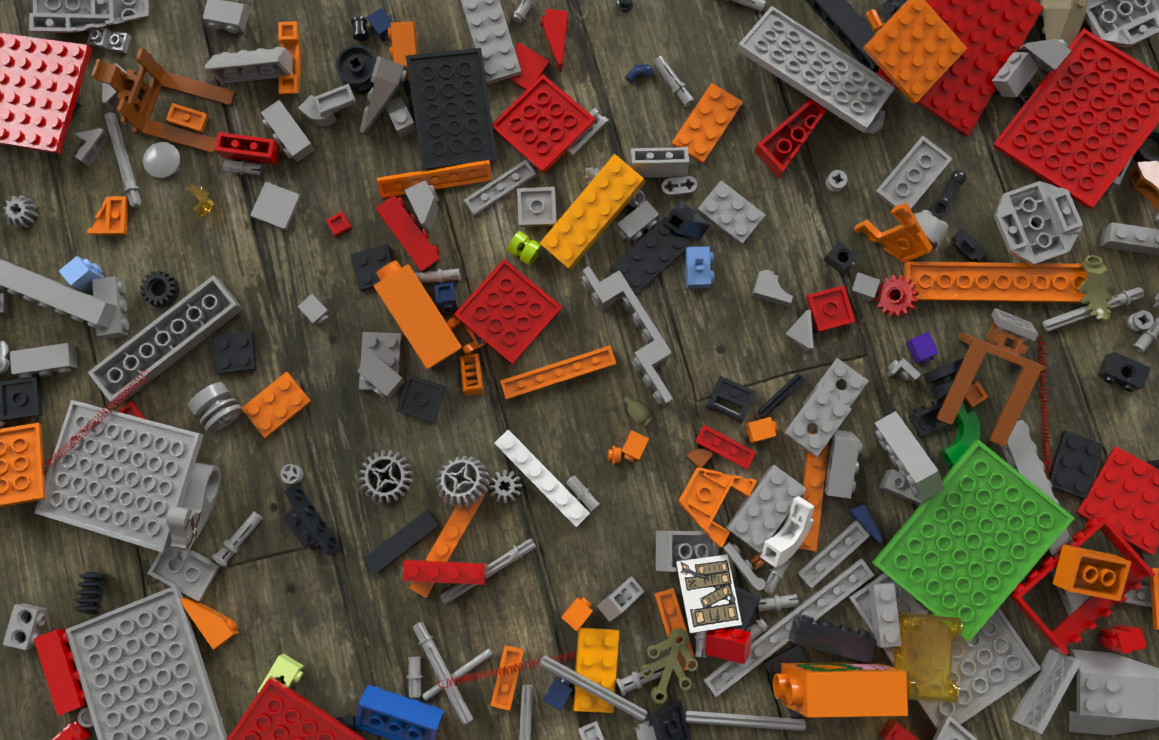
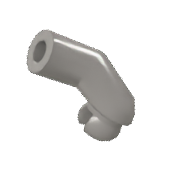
[865,110,885,134]

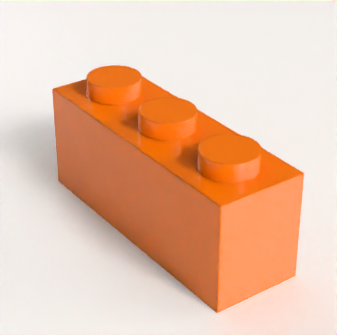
[388,21,418,82]

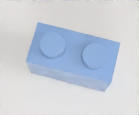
[59,256,104,294]

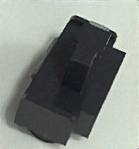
[951,228,987,262]

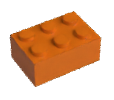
[1053,544,1131,601]

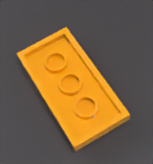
[572,627,619,713]

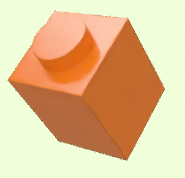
[746,417,778,443]
[621,430,649,462]

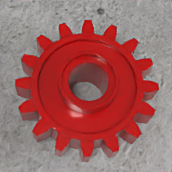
[875,275,919,318]

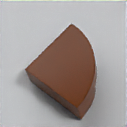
[686,449,713,468]

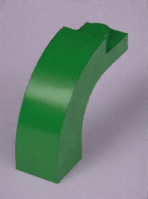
[939,403,980,469]

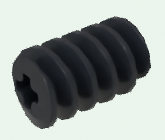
[73,571,106,614]

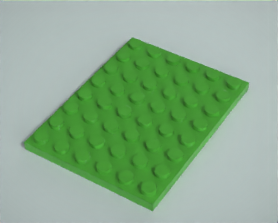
[872,439,1074,642]

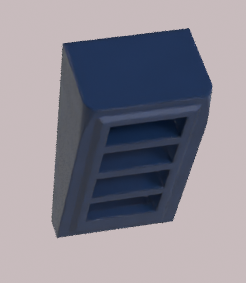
[847,504,883,542]

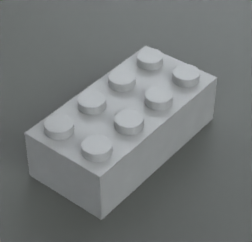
[875,411,945,501]
[725,465,806,553]

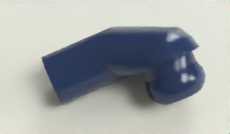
[625,64,653,83]

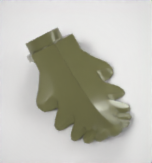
[1079,255,1113,321]

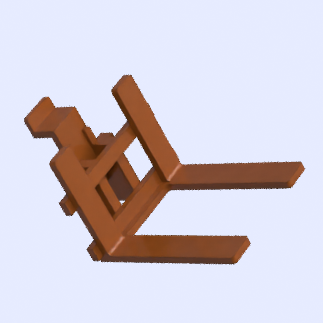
[92,47,236,154]
[937,321,1046,446]

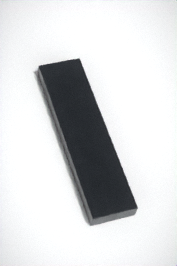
[364,509,439,574]

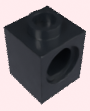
[823,241,857,274]

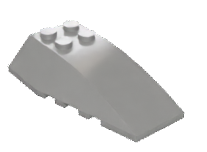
[29,0,149,33]
[1069,649,1159,735]

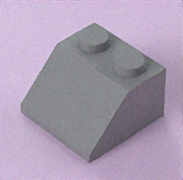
[1019,39,1071,73]
[405,180,439,234]

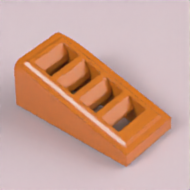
[460,353,484,396]

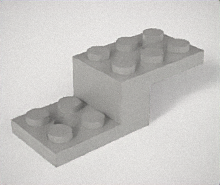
[784,358,868,457]

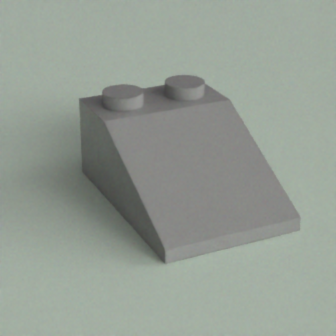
[656,531,719,572]

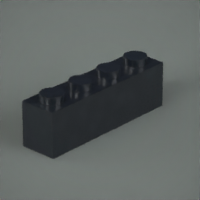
[788,614,877,663]

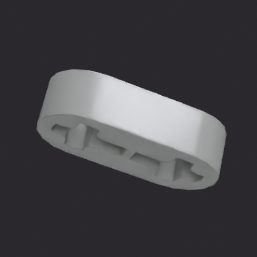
[661,176,697,197]

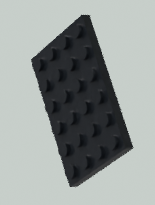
[406,48,497,170]

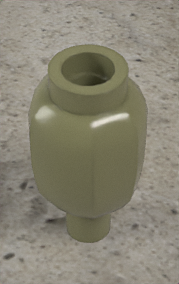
[623,395,654,427]

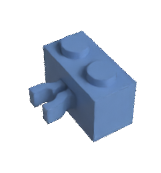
[685,246,714,289]

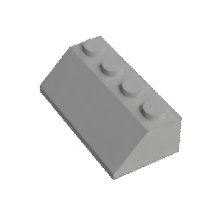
[205,47,293,84]

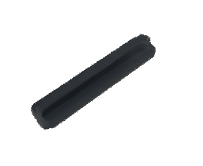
[757,374,804,418]

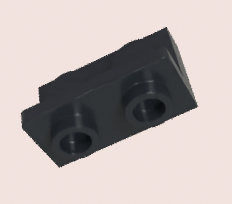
[908,398,956,437]

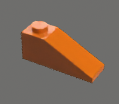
[180,597,239,649]

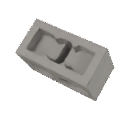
[3,603,47,650]

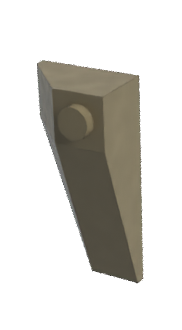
[1040,0,1088,48]

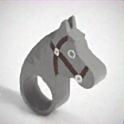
[166,463,221,561]

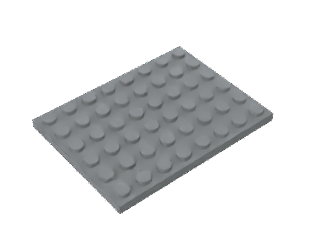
[34,400,204,553]
[848,573,1041,730]
[65,585,228,740]

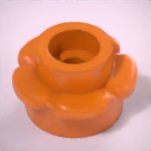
[608,445,621,465]

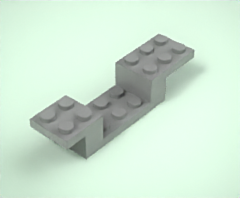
[581,266,673,407]

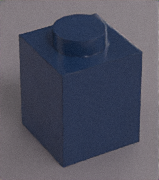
[367,7,392,42]
[543,677,573,711]

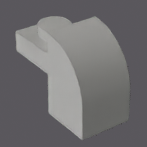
[298,95,339,126]

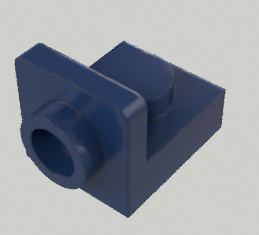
[434,282,458,314]

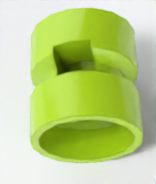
[506,231,542,266]

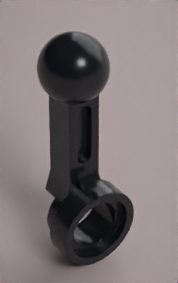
[930,170,966,218]

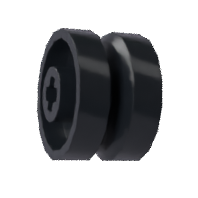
[335,45,376,94]
[923,358,975,399]

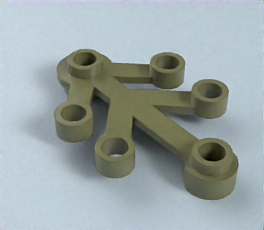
[641,628,698,704]

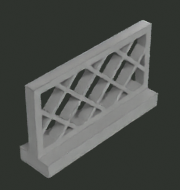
[1011,649,1082,734]

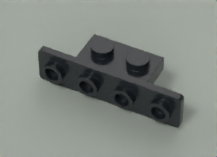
[283,484,342,556]

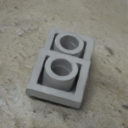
[87,27,131,54]

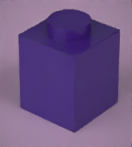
[905,332,938,364]

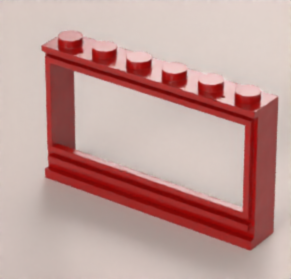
[1009,517,1156,655]

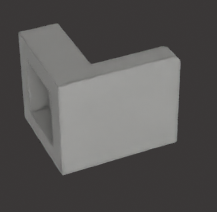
[852,272,880,302]

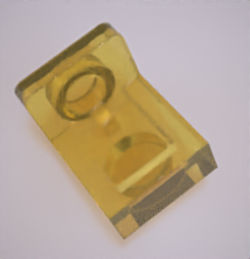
[187,184,214,217]

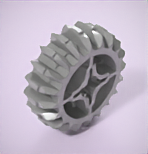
[359,450,413,503]
[436,456,489,509]

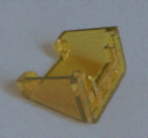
[894,611,963,703]

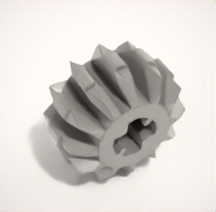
[2,195,38,228]
[488,470,522,503]

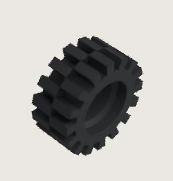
[140,271,180,308]

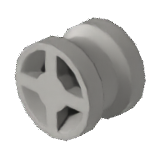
[825,170,847,193]
[1127,310,1154,332]
[280,464,304,484]

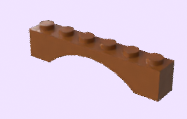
[1128,161,1159,213]

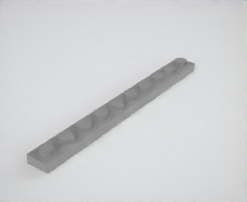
[703,559,874,697]

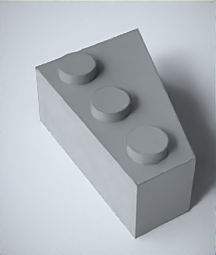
[824,430,862,498]

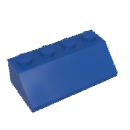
[355,685,444,740]

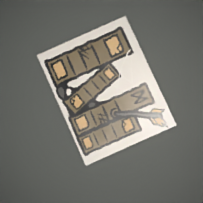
[676,555,742,633]

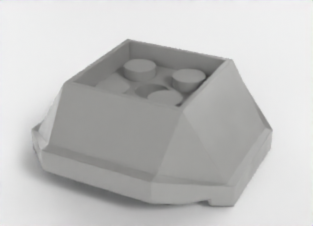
[1084,0,1159,48]
[994,181,1083,266]

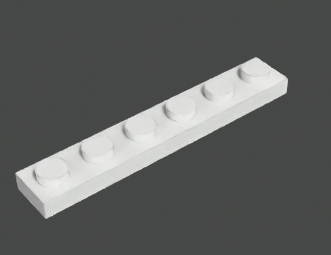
[495,430,590,527]

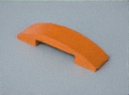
[278,21,301,95]

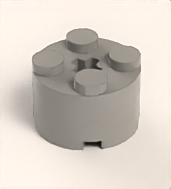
[914,210,949,255]

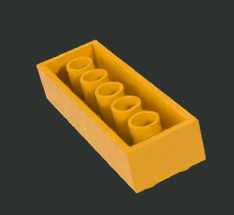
[540,154,646,270]

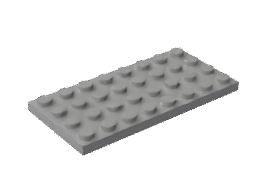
[736,6,894,133]

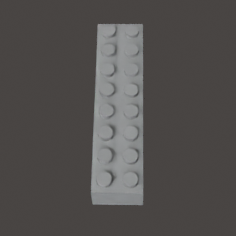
[88,275,243,405]

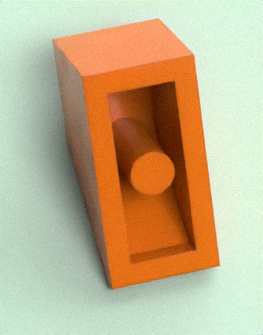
[561,597,593,631]

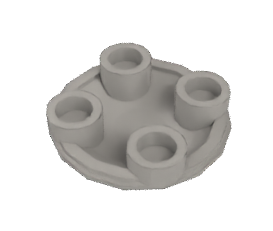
[143,142,180,178]

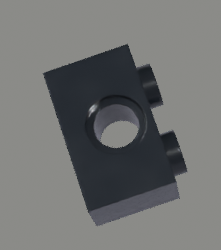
[1097,352,1151,392]

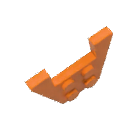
[853,202,933,263]
[678,467,757,548]

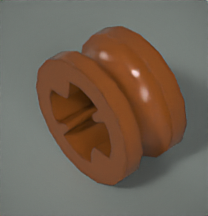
[749,551,767,570]

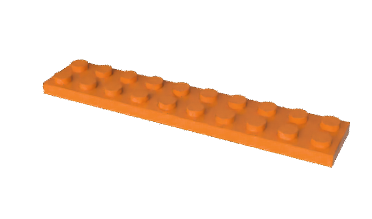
[904,261,1087,303]

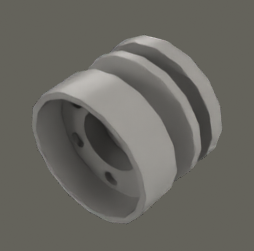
[188,382,243,434]

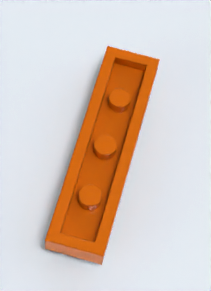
[654,588,695,671]

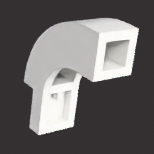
[760,496,815,568]

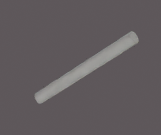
[422,648,493,701]

